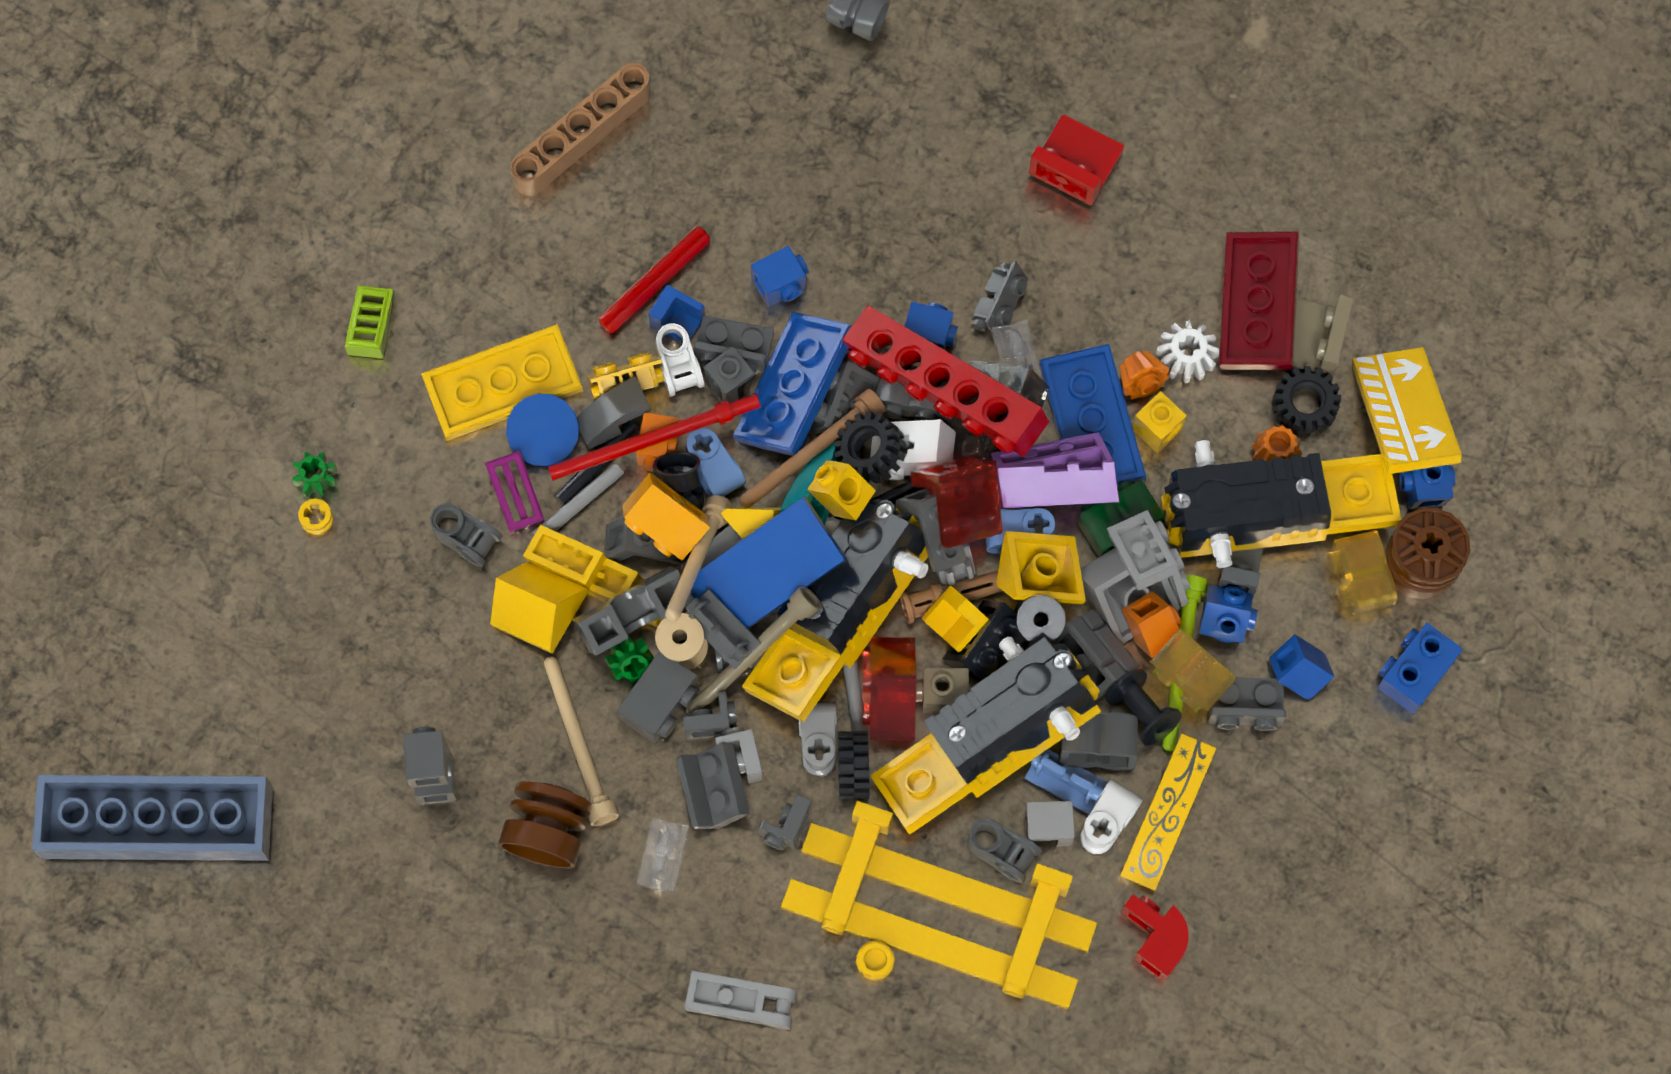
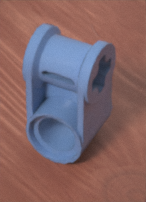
[686,428,746,497]
[985,508,1055,554]

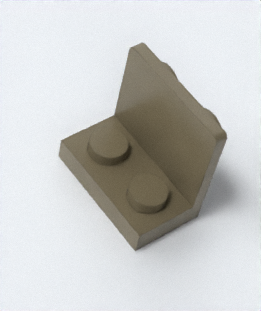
[1293,294,1354,377]

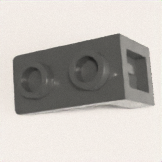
[895,488,966,573]
[604,517,690,565]
[1218,548,1263,600]

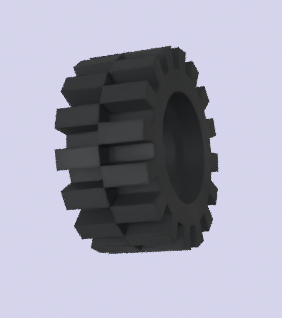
[1272,366,1341,437]
[834,412,907,484]
[838,731,870,800]

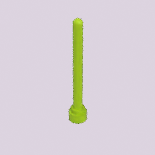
[1163,575,1208,751]

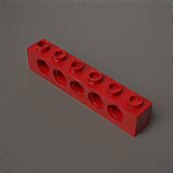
[842,305,1049,457]

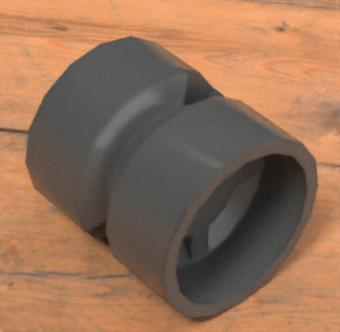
[826,0,890,41]

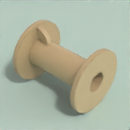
[655,613,708,670]

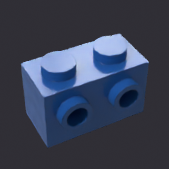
[1378,622,1463,715]

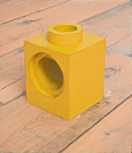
[1132,391,1187,454]
[807,460,876,520]

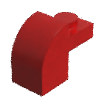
[1121,894,1189,983]

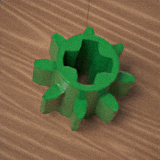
[292,451,338,497]
[605,635,654,683]

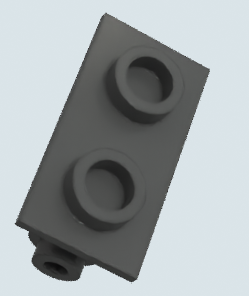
[971,260,1028,340]
[686,589,761,669]

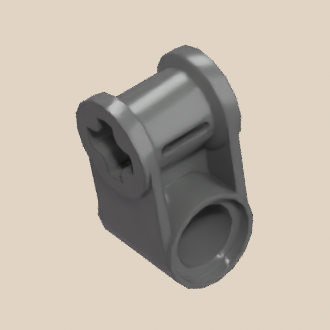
[430,503,503,568]
[967,819,1042,884]

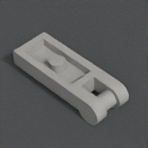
[684,971,797,1030]

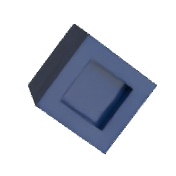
[648,285,705,344]
[1269,634,1335,700]

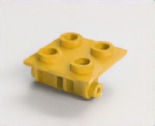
[587,352,664,401]

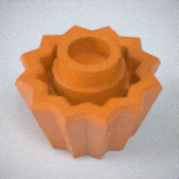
[1120,351,1170,400]
[1251,425,1302,462]

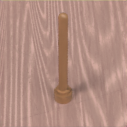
[740,389,886,508]

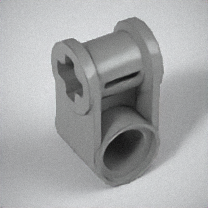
[799,702,837,777]

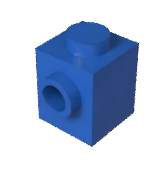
[750,245,809,307]
[904,301,958,350]

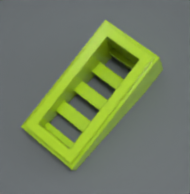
[345,285,394,359]

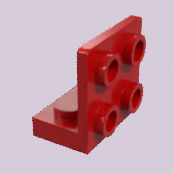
[1029,115,1124,206]

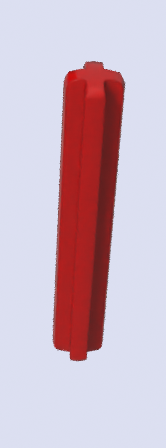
[599,226,710,334]

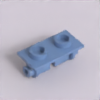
[1024,749,1108,814]

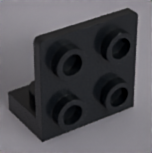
[942,600,1035,681]

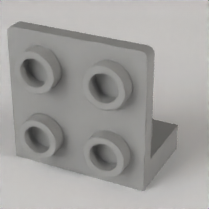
[1107,510,1190,607]

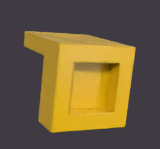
[922,585,989,652]

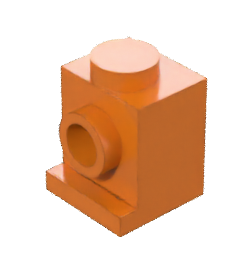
[636,412,680,472]

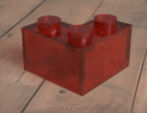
[862,637,916,740]

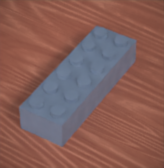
[32,775,273,861]

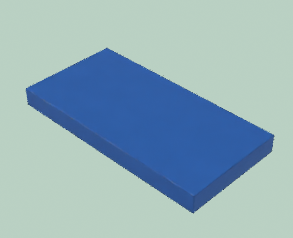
[733,312,852,456]
[1038,344,1147,487]
[690,497,847,629]

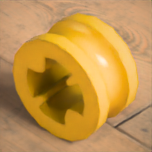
[298,498,333,535]

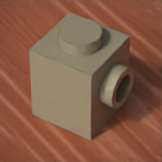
[915,668,969,714]

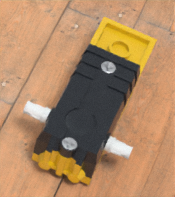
[1160,440,1402,568]
[742,499,928,722]
[870,637,1101,834]

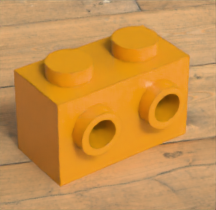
[622,472,710,561]

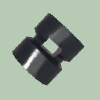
[653,452,704,510]

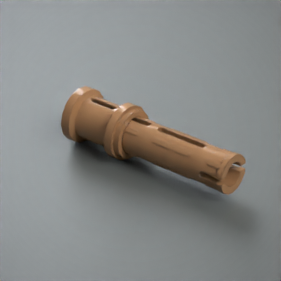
[899,570,1003,624]

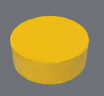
[856,941,894,981]

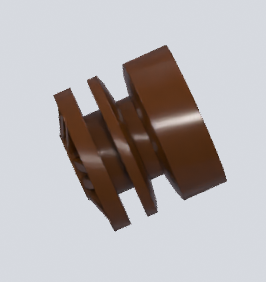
[1383,508,1470,600]
[498,781,593,869]

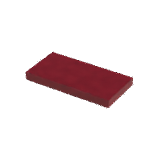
[1219,231,1299,370]

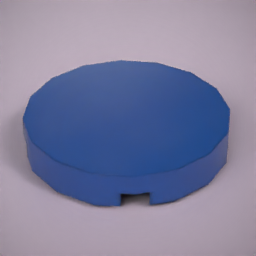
[506,393,579,466]

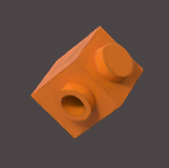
[1121,591,1183,659]

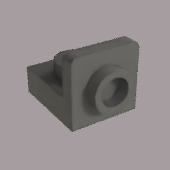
[704,347,754,403]
[683,691,737,740]
[758,795,812,850]

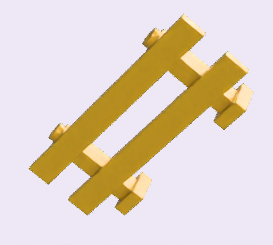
[781,801,1097,1009]

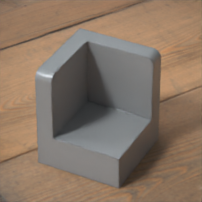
[1025,801,1074,846]

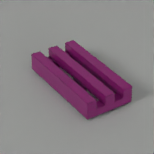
[485,451,545,533]

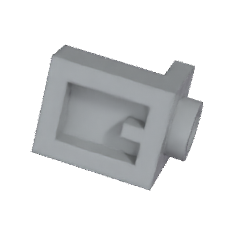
[715,727,763,784]

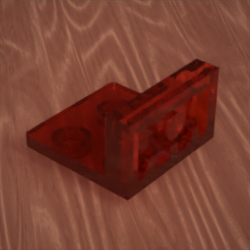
[911,457,1003,548]

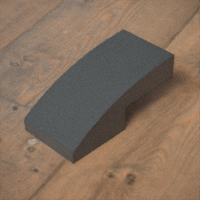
[576,376,652,449]

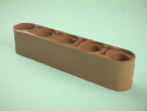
[510,63,651,196]

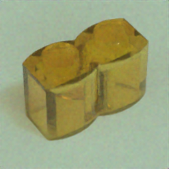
[1327,530,1398,616]
[1151,628,1237,713]

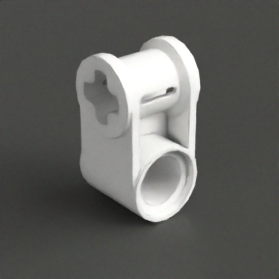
[655,323,705,397]
[1080,779,1143,854]

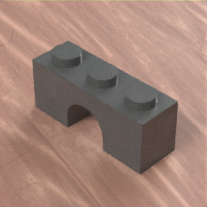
[572,567,693,656]
[403,727,457,805]

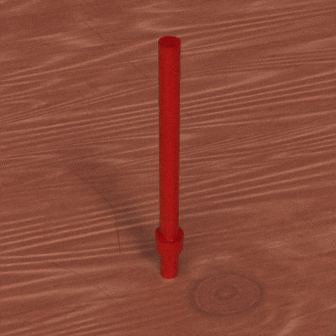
[547,394,761,481]

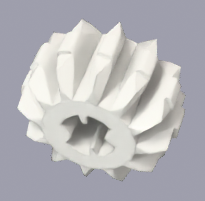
[1156,320,1219,384]

